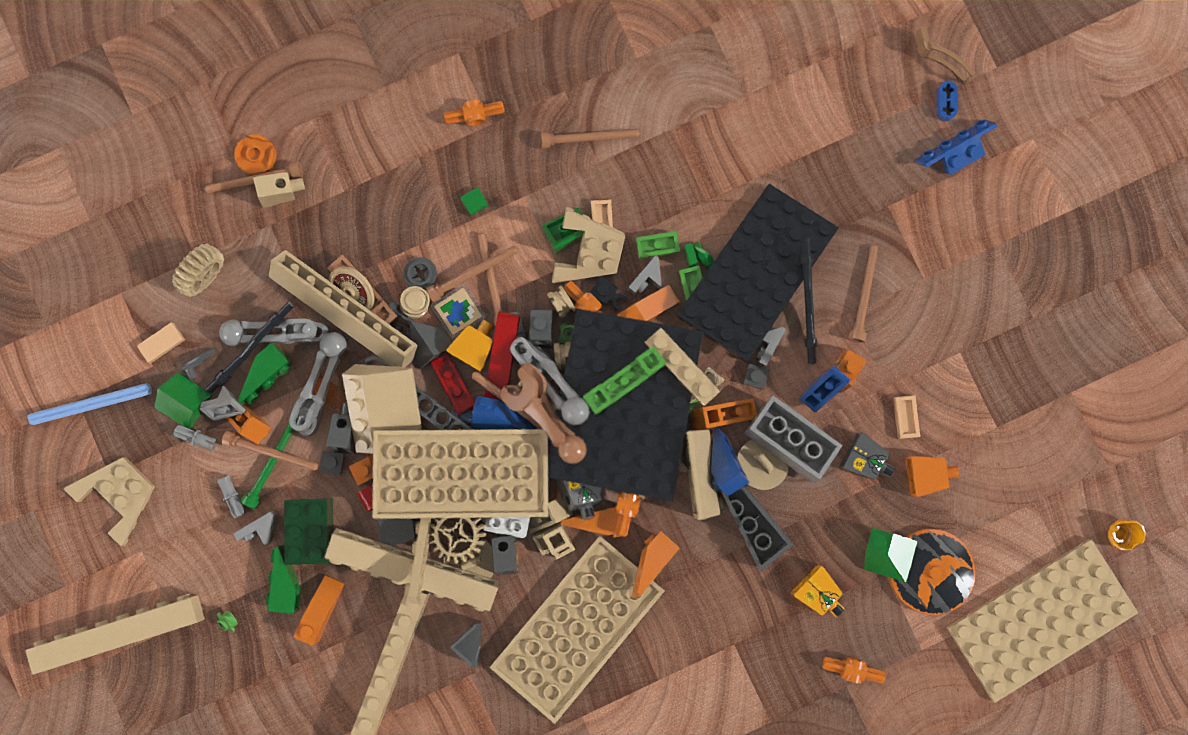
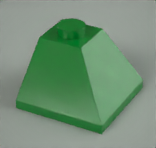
[864,527,918,582]

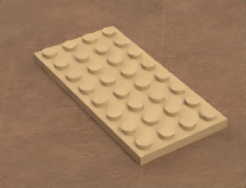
[373,429,548,518]
[490,535,665,724]
[946,539,1138,703]

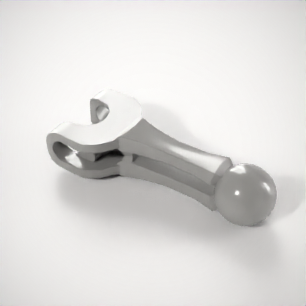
[219,319,329,346]
[289,332,347,436]
[510,337,589,425]

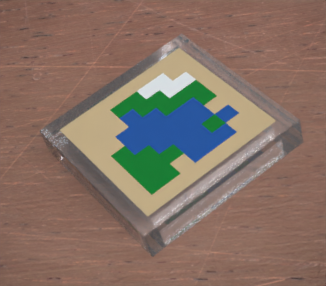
[430,283,487,340]

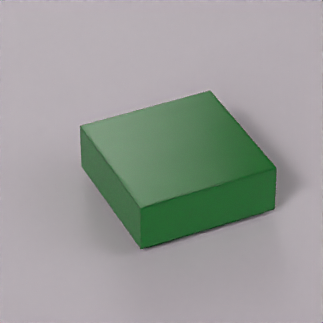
[460,187,489,216]
[683,243,698,268]

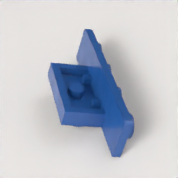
[916,119,998,175]

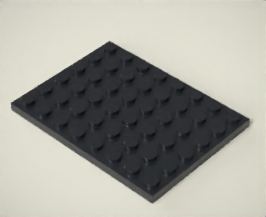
[548,309,703,501]

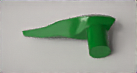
[693,242,715,268]

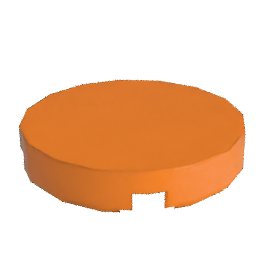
[234,134,276,175]

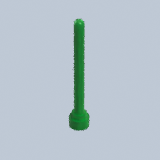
[240,417,299,509]

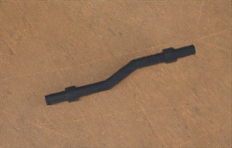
[800,238,818,364]
[205,301,294,394]

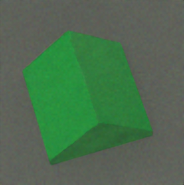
[542,208,583,254]
[154,373,213,429]

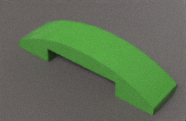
[583,346,666,415]

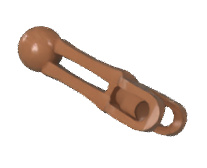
[500,363,586,464]

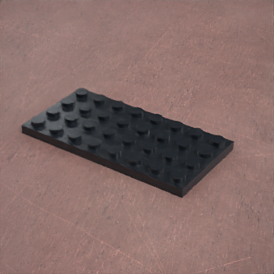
[677,184,839,363]

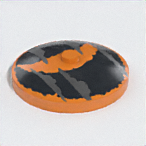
[889,529,975,615]

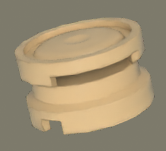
[400,286,430,319]
[547,286,576,319]
[554,341,571,372]

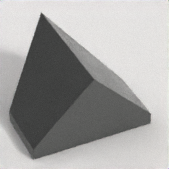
[410,321,452,369]
[450,621,482,668]

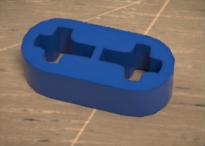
[936,81,958,122]

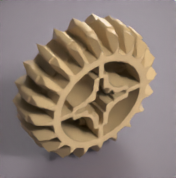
[172,243,224,297]
[428,517,486,564]

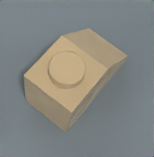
[528,496,573,534]

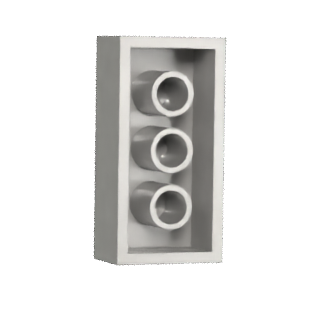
[744,396,843,483]

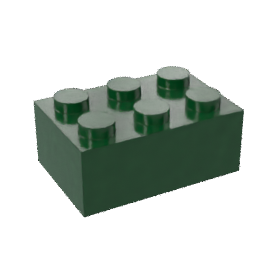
[284,498,333,565]

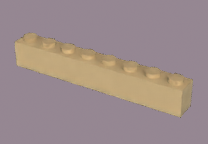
[269,250,418,367]
[325,528,499,611]
[350,590,431,735]
[25,594,205,675]

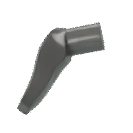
[389,301,414,328]
[180,348,216,380]

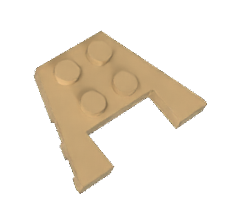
[552,207,625,283]
[64,457,155,546]

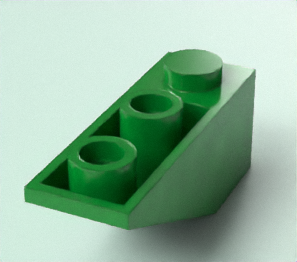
[238,343,293,404]
[266,545,301,614]

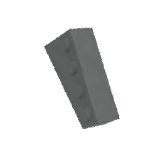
[721,486,793,572]

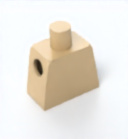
[253,172,305,208]

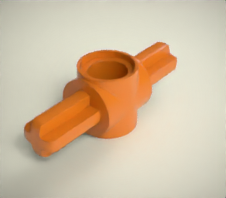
[444,100,505,126]
[563,281,604,314]
[615,492,641,536]
[822,657,886,684]

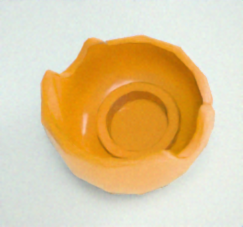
[1108,518,1146,550]

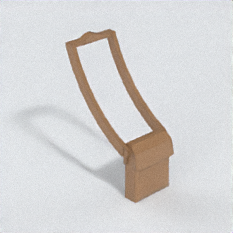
[915,26,975,84]

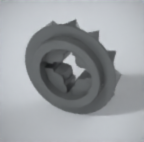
[404,257,437,289]

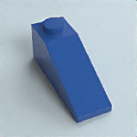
[799,366,851,413]
[471,396,537,430]
[711,427,750,496]

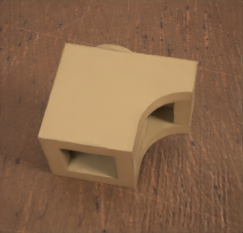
[532,521,575,559]

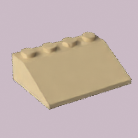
[342,364,422,454]
[684,430,723,520]

